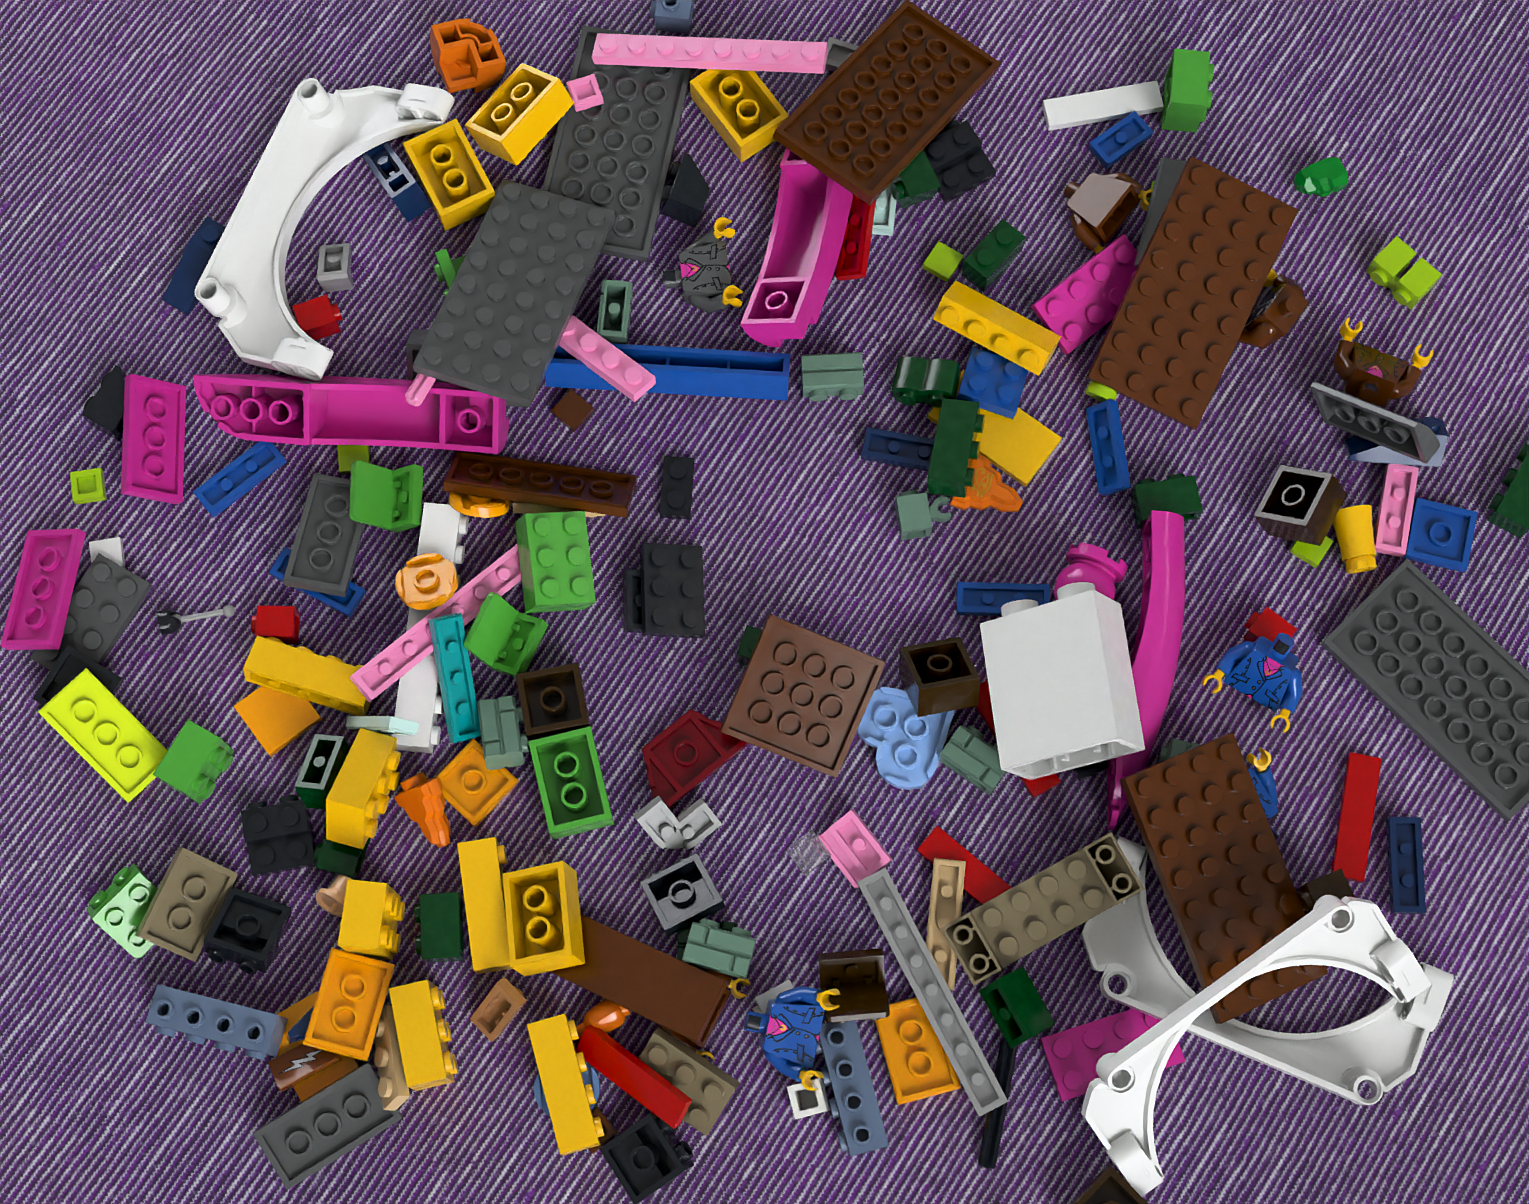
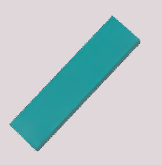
[428,613,481,743]

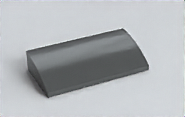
[1310,382,1441,464]

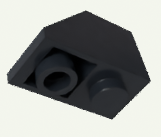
[660,152,710,227]
[81,365,127,442]

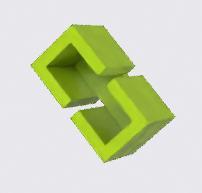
[1366,236,1442,310]

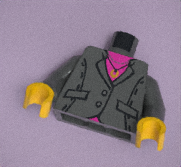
[663,217,743,313]

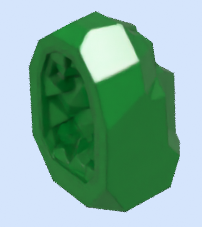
[1293,157,1349,197]

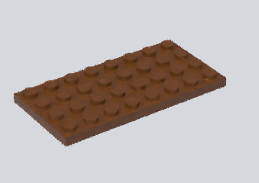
[773,0,1001,205]
[1086,156,1298,430]
[1119,732,1328,1024]

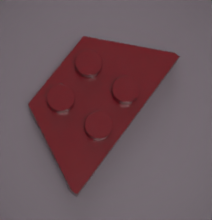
[642,709,750,809]

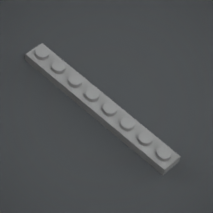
[857,867,1008,1117]

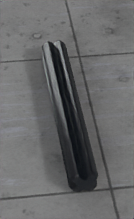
[978,1038,1018,1169]

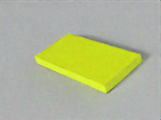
[38,668,168,803]

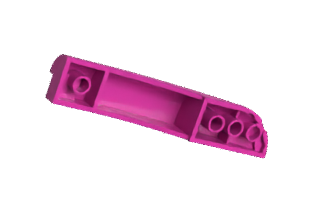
[740,148,853,348]
[193,374,509,454]
[1107,510,1185,830]

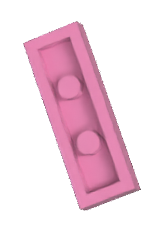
[1374,463,1419,557]

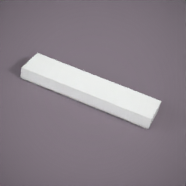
[1042,81,1164,131]

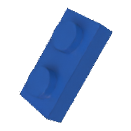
[1088,111,1153,169]

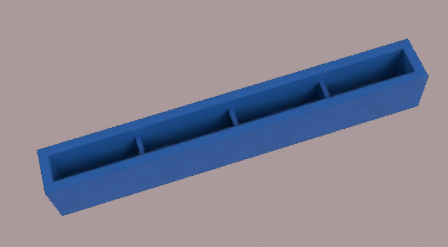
[545,343,790,401]

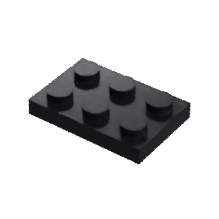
[640,542,705,639]

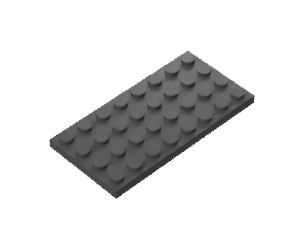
[542,25,693,262]
[413,179,615,407]
[1320,559,1529,822]

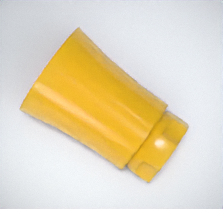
[1332,505,1377,574]

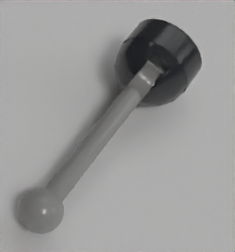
[157,605,235,636]

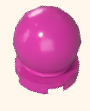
[1054,543,1128,601]

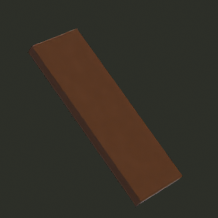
[443,451,637,518]
[548,914,728,1043]

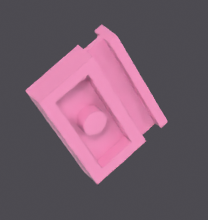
[816,809,893,889]

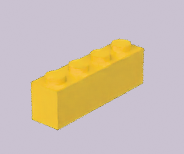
[933,280,1061,376]
[243,636,371,716]
[457,837,512,974]
[527,1013,605,1156]

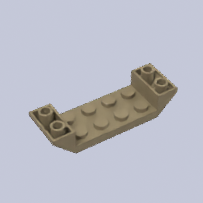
[941,832,1145,986]

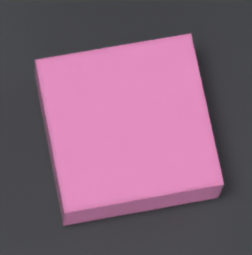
[566,74,604,112]

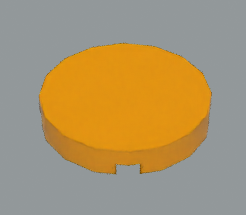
[448,492,511,518]
[395,553,459,610]

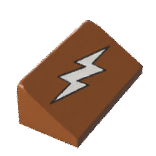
[268,1044,342,1092]

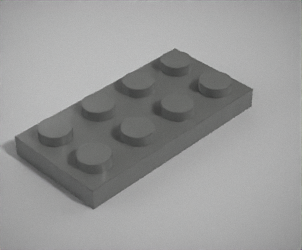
[283,473,365,597]
[30,553,153,671]
[253,1060,402,1190]

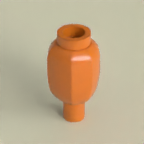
[576,999,631,1040]

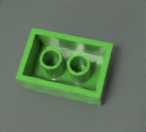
[515,511,596,613]
[528,726,615,840]

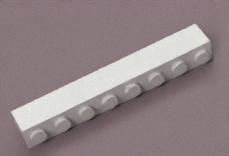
[392,502,469,754]

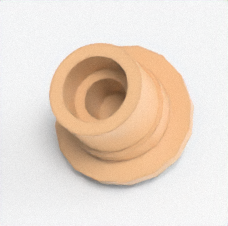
[316,875,353,917]

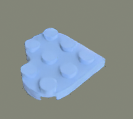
[857,687,955,790]

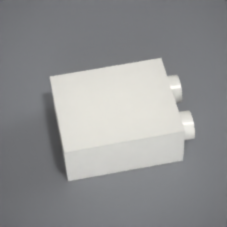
[980,582,1145,780]

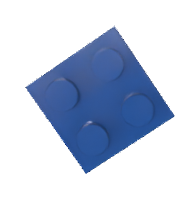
[956,347,1028,419]
[1403,498,1478,573]

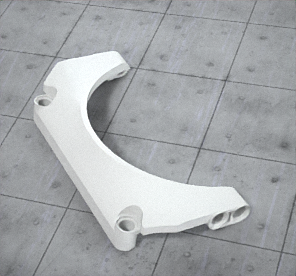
[194,78,455,381]
[1081,836,1454,1105]
[1081,895,1431,1197]

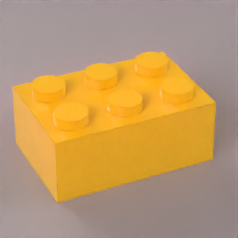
[465,63,574,166]
[690,69,789,163]
[403,118,496,231]
[326,728,401,850]
[503,861,585,976]
[338,879,405,961]
[389,979,458,1091]

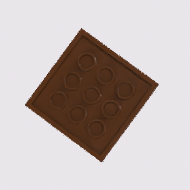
[720,613,886,778]

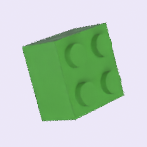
[1161,48,1214,133]
[153,719,234,804]

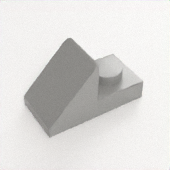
[317,243,354,292]

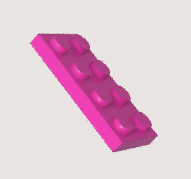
[1030,234,1137,355]
[121,374,186,504]
[0,529,86,650]
[1040,1009,1186,1102]

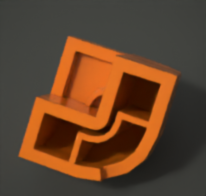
[430,18,506,93]

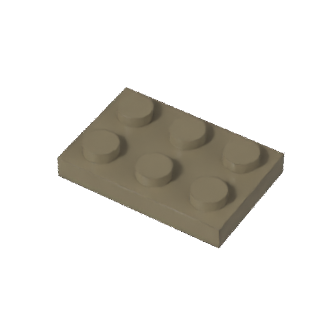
[135,846,238,962]
[639,1027,740,1136]

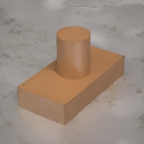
[470,977,527,1042]

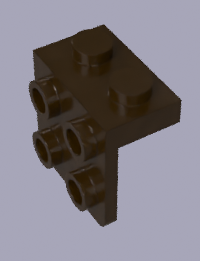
[818,948,890,1023]

